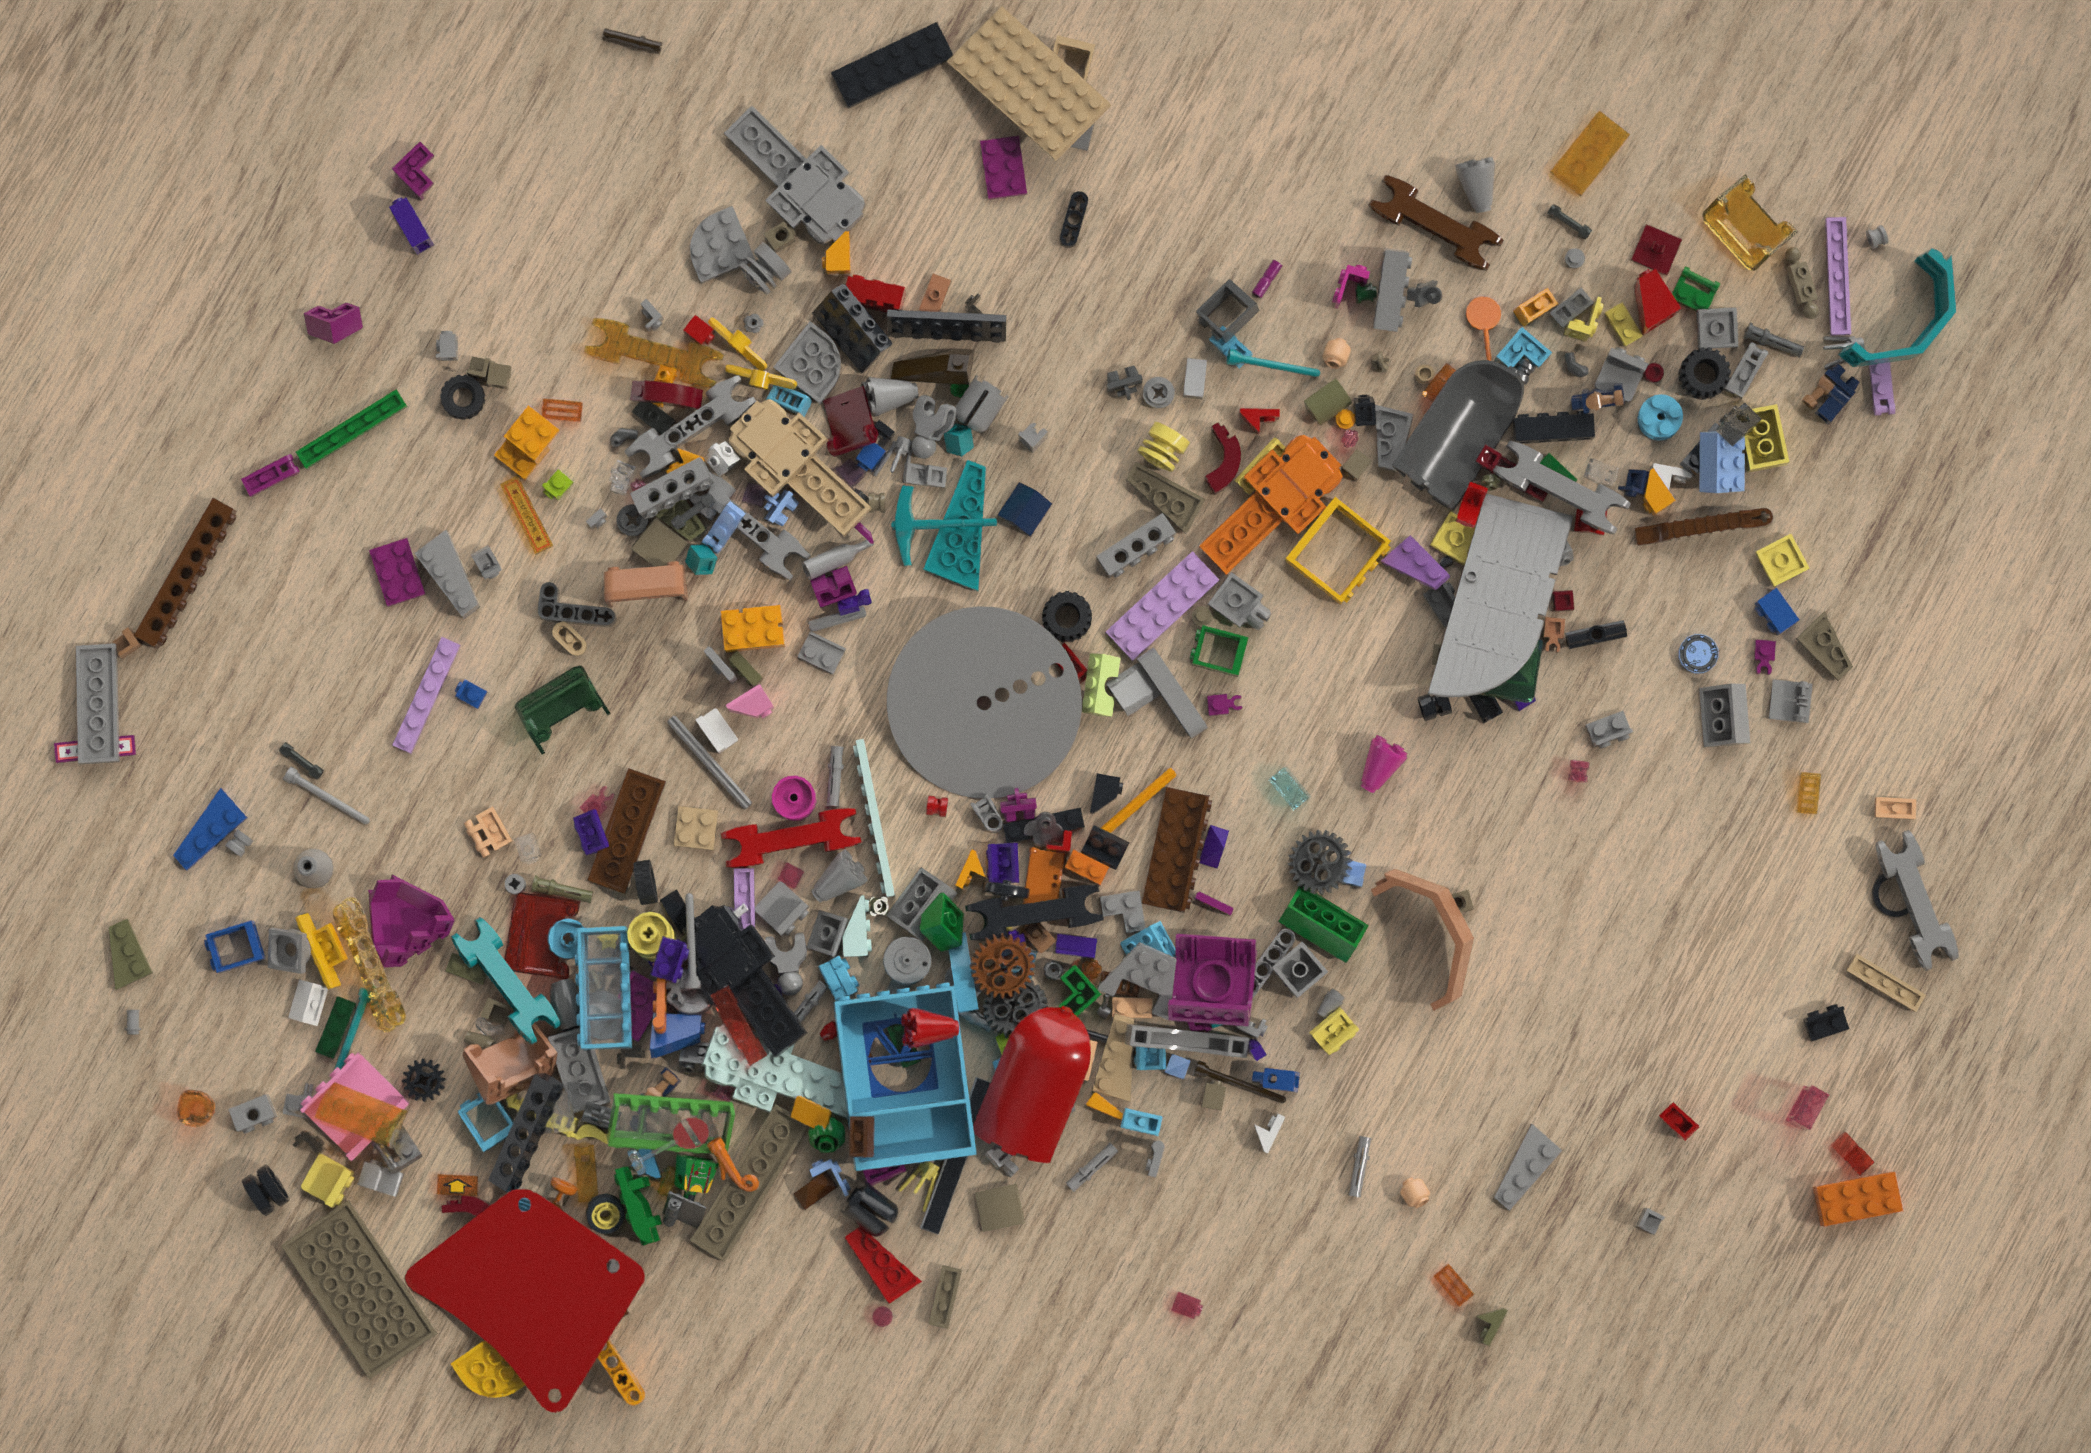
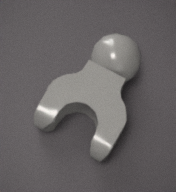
[912,395,957,459]
[765,932,807,996]

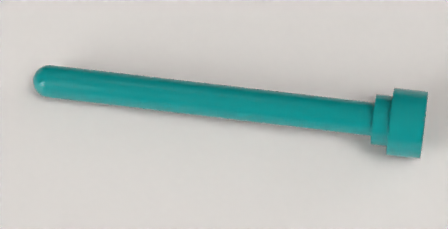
[1226,349,1320,377]
[334,987,375,1070]

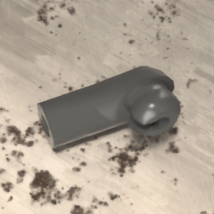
[610,428,638,447]

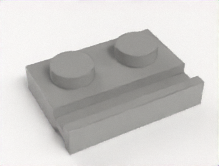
[798,631,846,675]

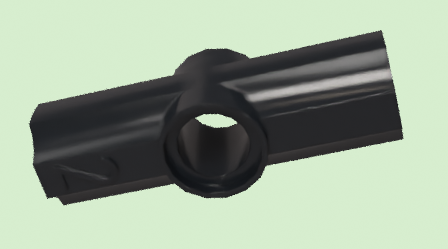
[1565,620,1627,650]

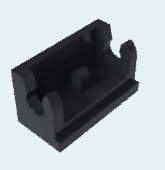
[1469,690,1503,723]

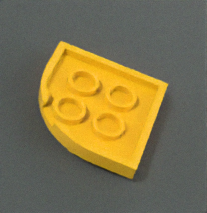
[451,1340,525,1398]

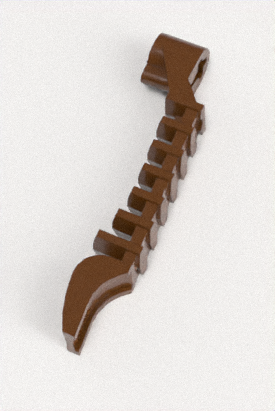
[1635,508,1774,546]

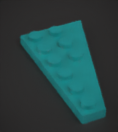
[923,460,986,592]

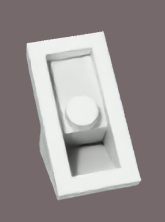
[1651,463,1692,490]
[1254,1114,1285,1153]

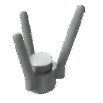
[1823,336,1865,369]
[873,436,913,476]

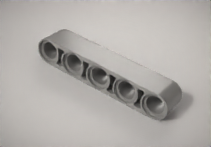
[1137,648,1208,739]
[1253,929,1295,998]

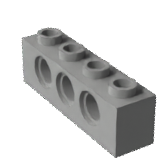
[630,457,715,519]
[1096,513,1176,578]

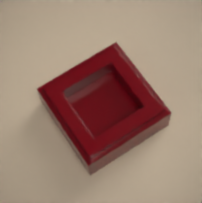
[1552,590,1575,612]

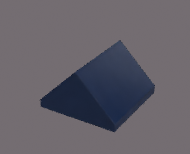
[998,482,1052,537]

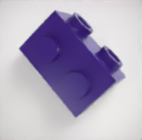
[986,843,1019,883]

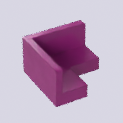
[392,142,435,200]
[304,302,363,344]

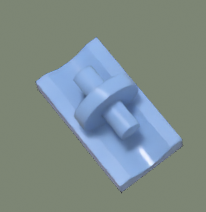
[764,489,799,526]

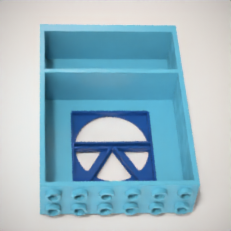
[833,983,977,1171]

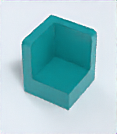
[944,423,974,457]
[685,545,717,575]

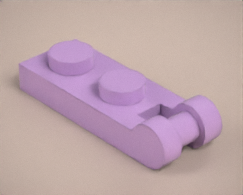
[1869,363,1895,416]

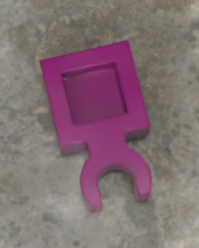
[1754,640,1776,675]
[1207,694,1243,716]

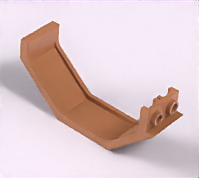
[1371,869,1474,1011]

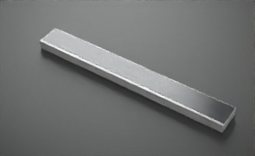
[920,1077,991,1235]

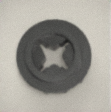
[617,504,648,536]

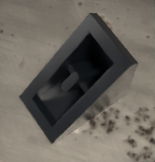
[660,889,695,934]

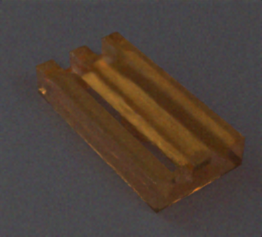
[541,398,583,423]
[1433,1263,1475,1307]

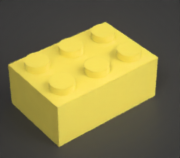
[1735,404,1789,473]

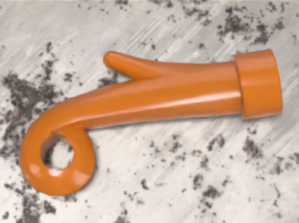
[707,1137,759,1192]

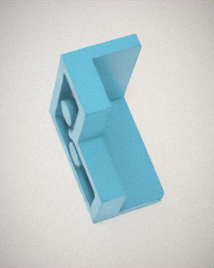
[1494,327,1552,368]

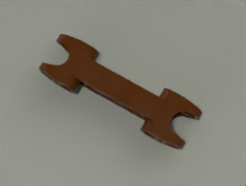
[1368,175,1504,271]

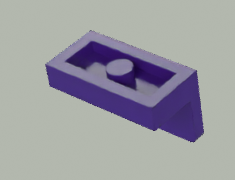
[1055,934,1097,959]

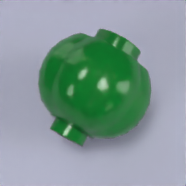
[808,1117,846,1153]

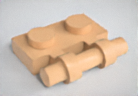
[464,806,513,858]

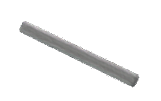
[667,716,752,809]

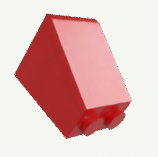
[1634,268,1681,336]

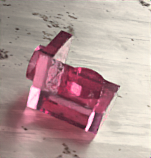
[1171,1291,1203,1319]

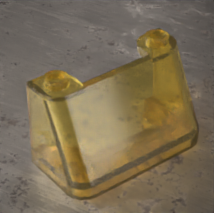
[1702,174,1798,271]

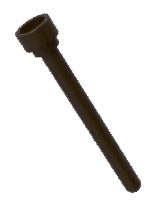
[1193,1060,1286,1103]

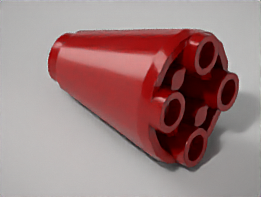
[901,1008,959,1048]

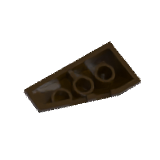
[891,349,974,385]

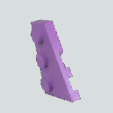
[1381,535,1450,590]

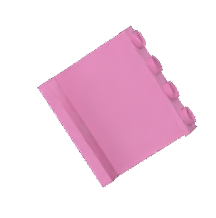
[300,1052,410,1161]

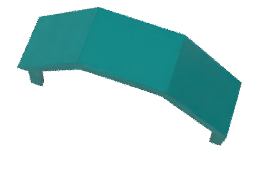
[1838,248,1956,367]

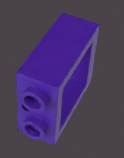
[389,197,434,255]

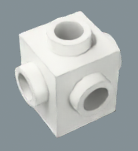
[704,441,740,476]

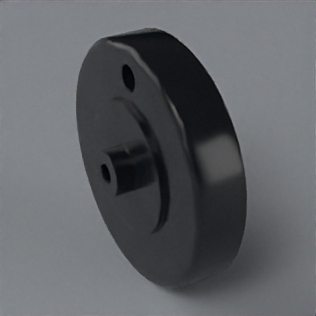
[981,880,1030,901]

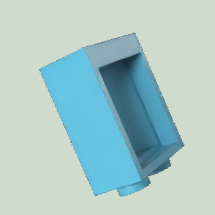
[457,1093,514,1152]

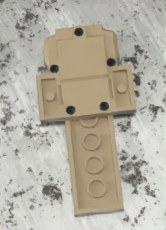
[729,399,872,537]

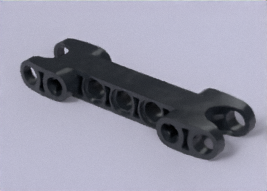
[965,885,1104,941]

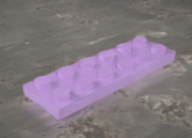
[1105,551,1219,661]

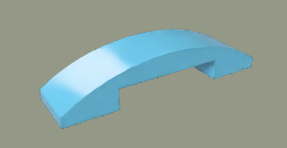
[949,932,979,1013]

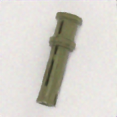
[531,875,593,903]

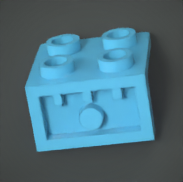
[1120,921,1176,958]

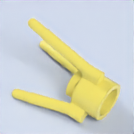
[898,1161,940,1212]

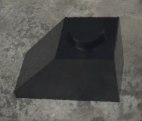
[1090,773,1124,815]

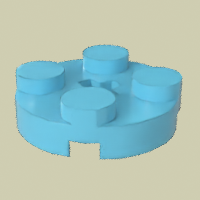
[547,919,584,959]

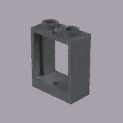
[1196,279,1260,343]

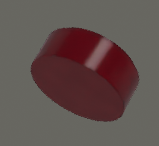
[1644,363,1664,383]

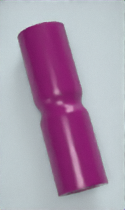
[1251,259,1283,299]

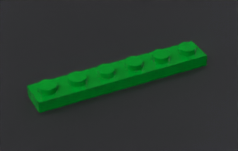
[296,389,408,469]

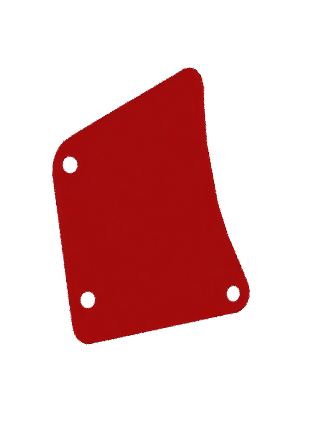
[405,1189,645,1413]

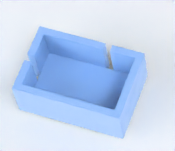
[1699,431,1745,493]

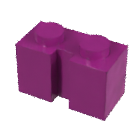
[810,566,857,608]

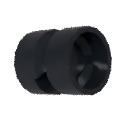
[1418,694,1452,721]

